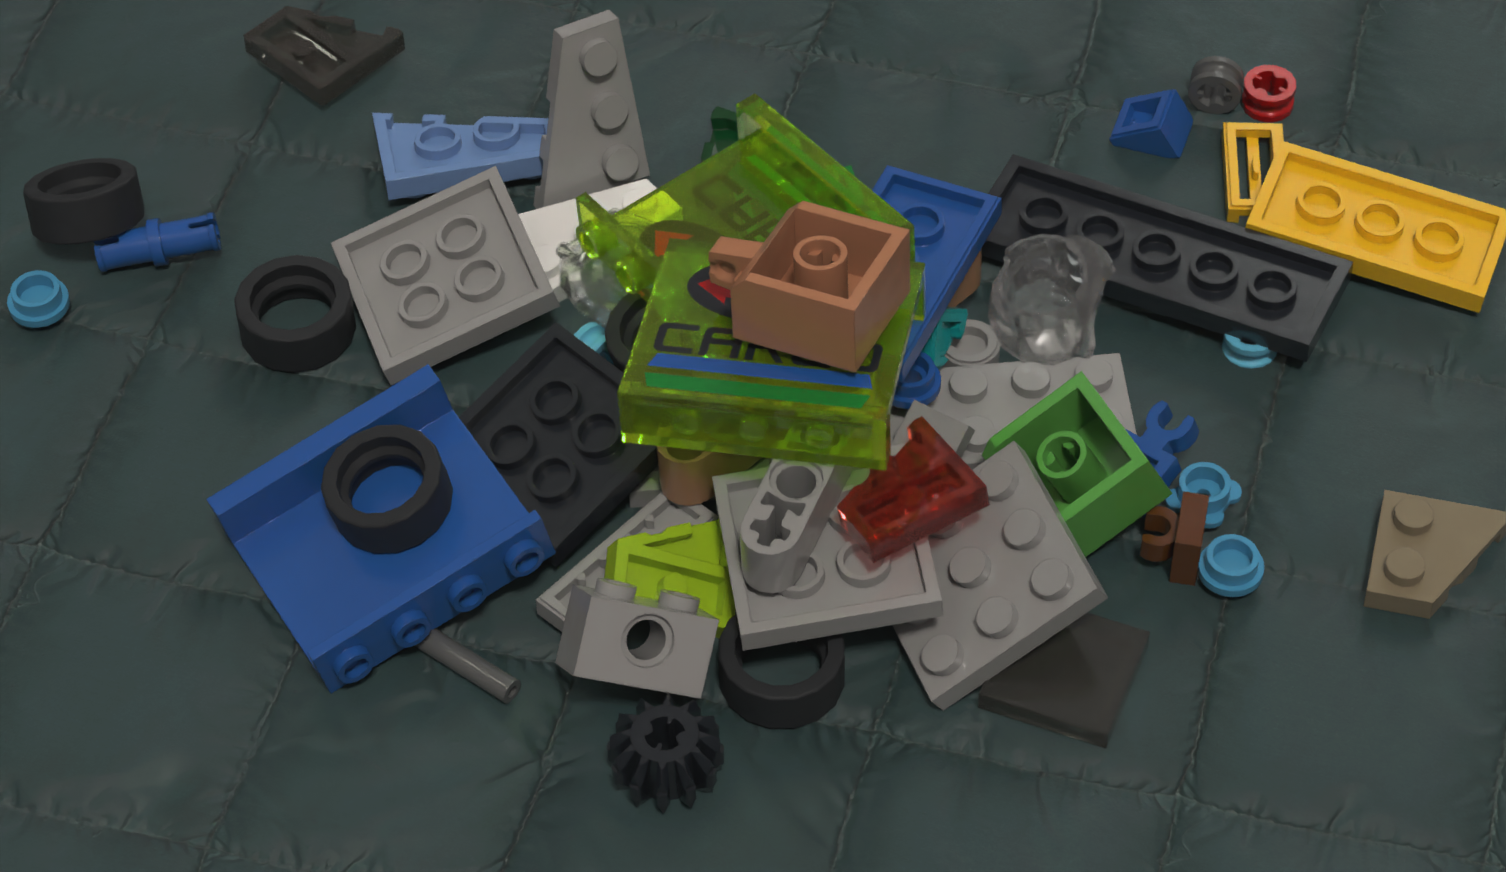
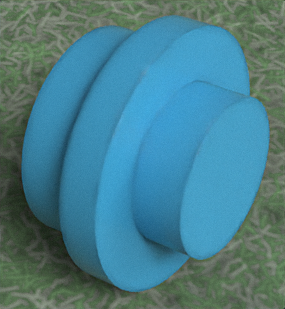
[7,270,70,328]
[1198,534,1265,597]

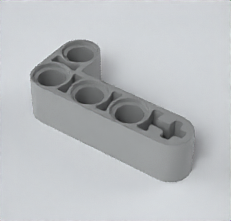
[740,349,876,594]

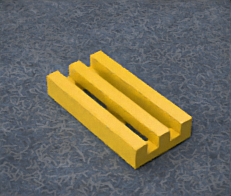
[1221,122,1284,223]

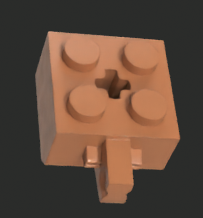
[708,201,910,373]

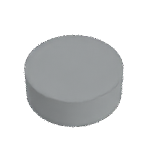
[943,319,1000,367]

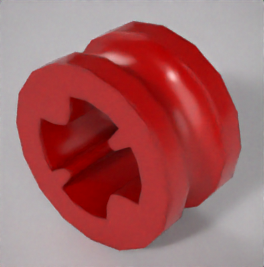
[1242,65,1296,123]

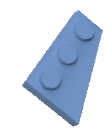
[372,113,548,200]

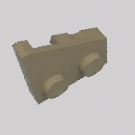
[1363,490,1506,619]

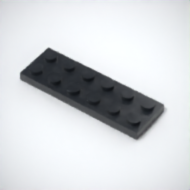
[982,154,1353,362]

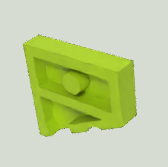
[604,519,735,638]

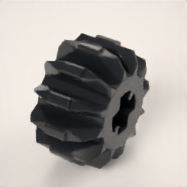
[607,692,724,814]

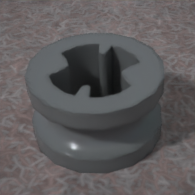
[1188,56,1244,114]

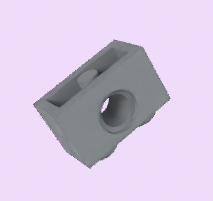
[555,578,719,699]

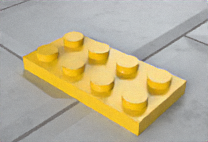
[1245,140,1506,313]

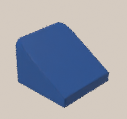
[1109,89,1193,159]

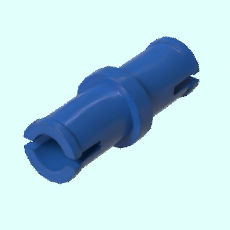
[94,212,222,272]

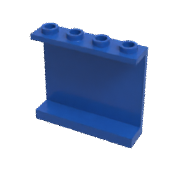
[206,364,556,694]

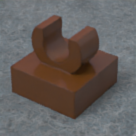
[1140,491,1209,586]

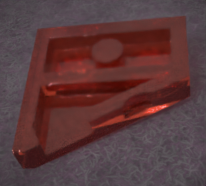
[837,416,990,563]

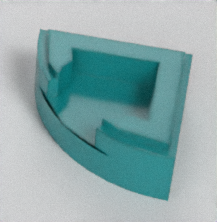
[922,307,968,369]

